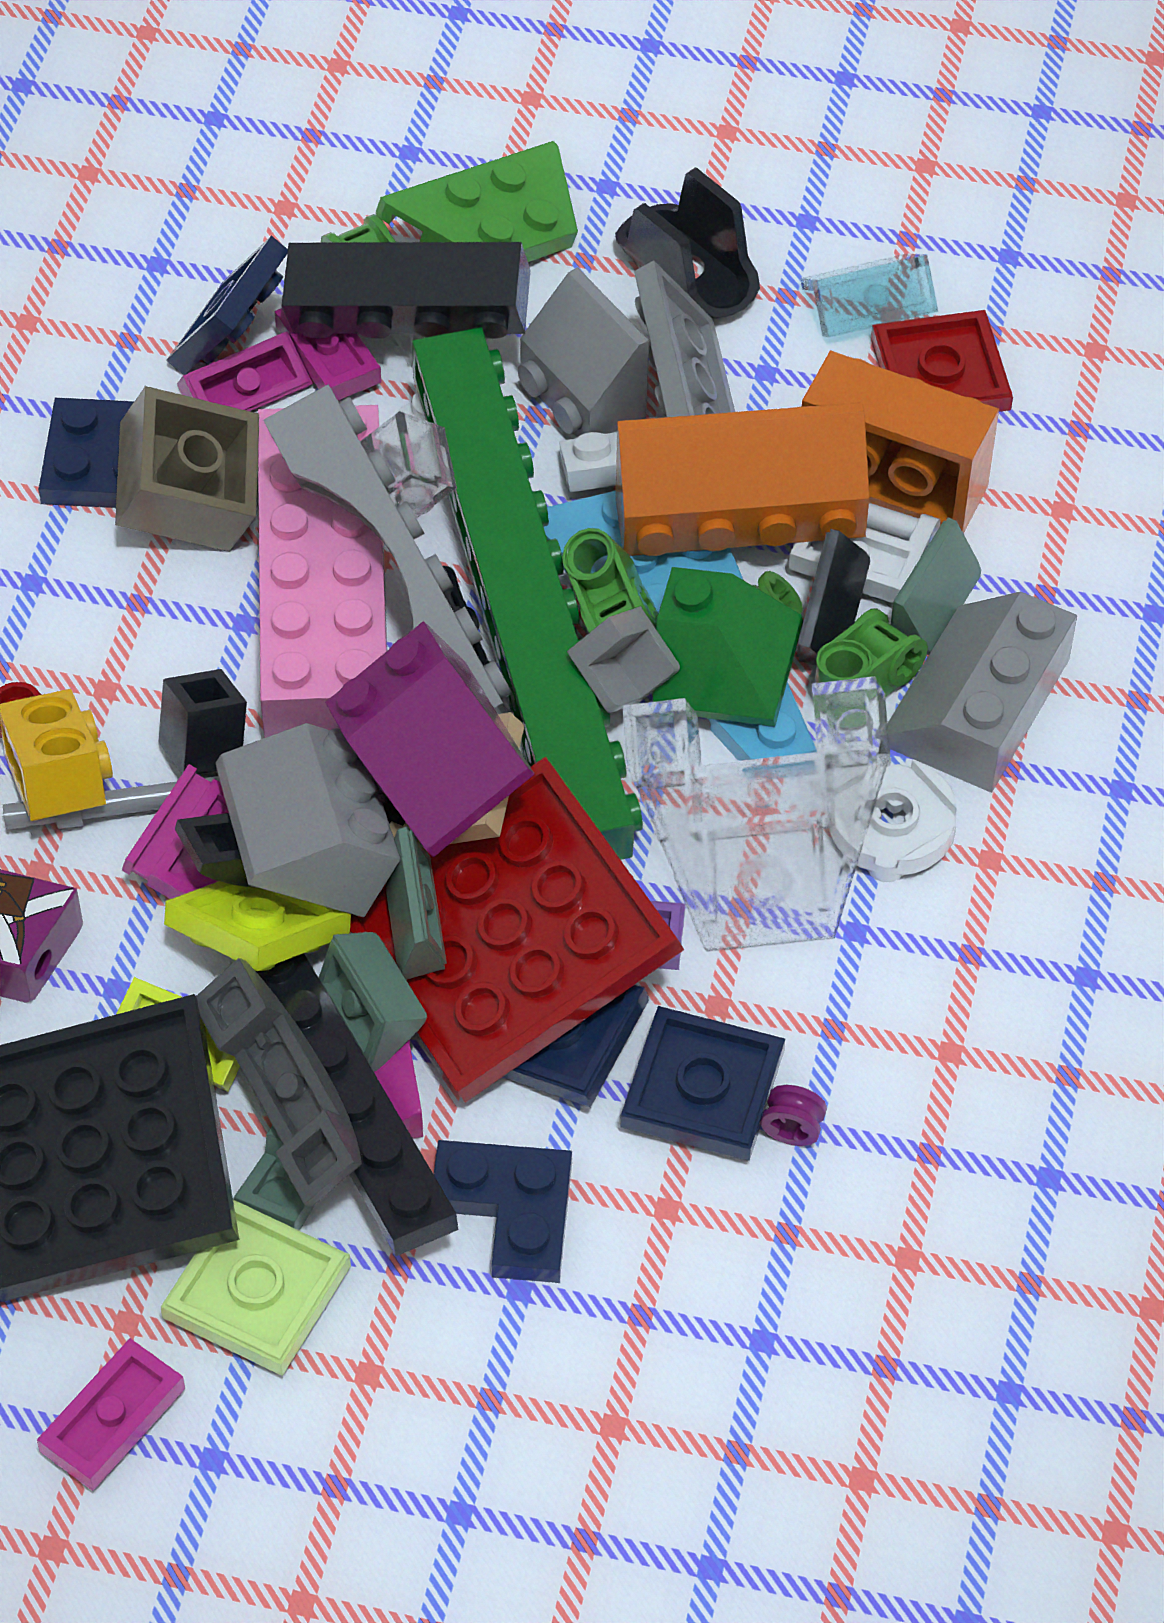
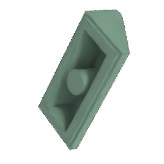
[891,518,981,655]
[385,827,447,980]
[318,932,427,1071]

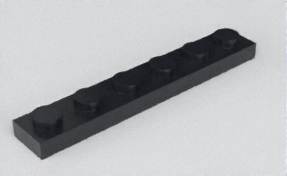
[234,953,459,1256]

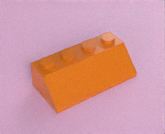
[615,402,870,556]

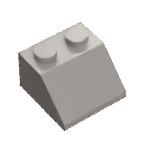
[518,267,649,437]

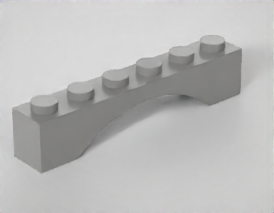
[263,384,512,714]

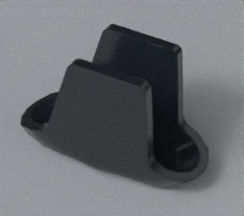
[615,167,760,318]

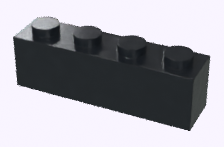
[281,242,531,339]

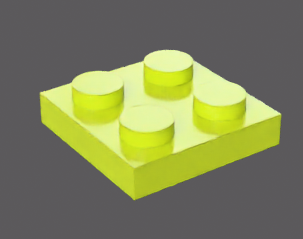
[164,881,351,971]

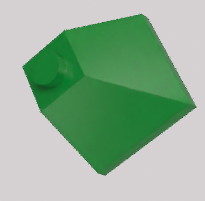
[653,567,803,727]

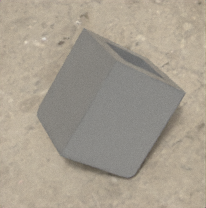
[567,606,680,713]

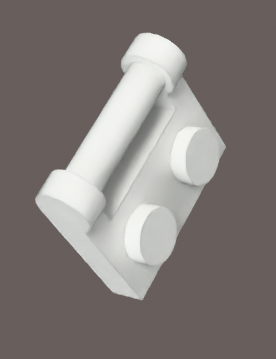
[789,503,941,603]

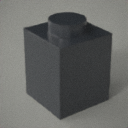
[158,669,247,775]

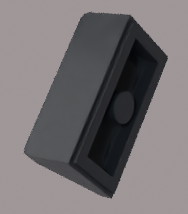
[796,529,870,665]

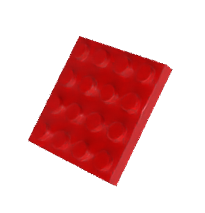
[350,756,684,1103]

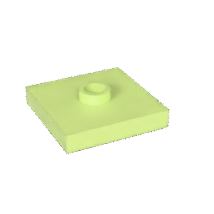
[161,1200,351,1376]

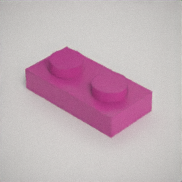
[274,308,381,401]
[37,1338,185,1491]

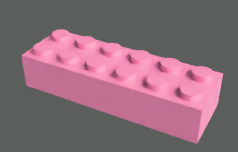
[258,405,387,738]

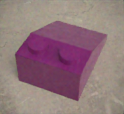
[325,621,534,857]

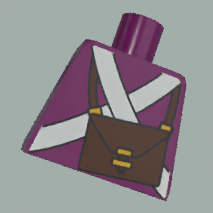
[0,869,83,1003]

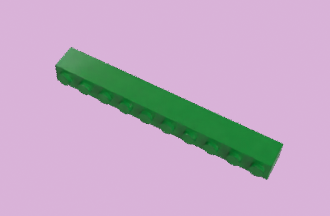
[412,327,643,860]

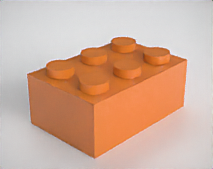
[801,350,999,534]

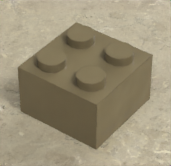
[115,386,259,552]

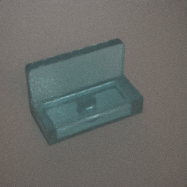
[800,253,938,337]

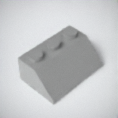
[878,591,1077,793]
[215,723,400,917]

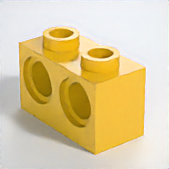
[0,688,113,821]

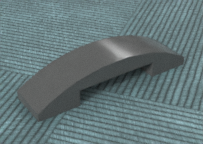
[196,958,362,1207]

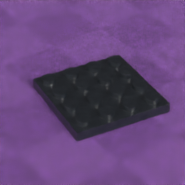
[0,994,240,1302]

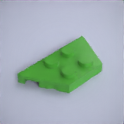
[375,141,578,262]

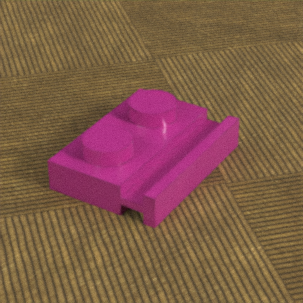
[122,764,229,899]

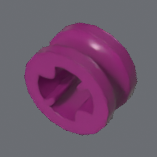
[761,1084,827,1146]

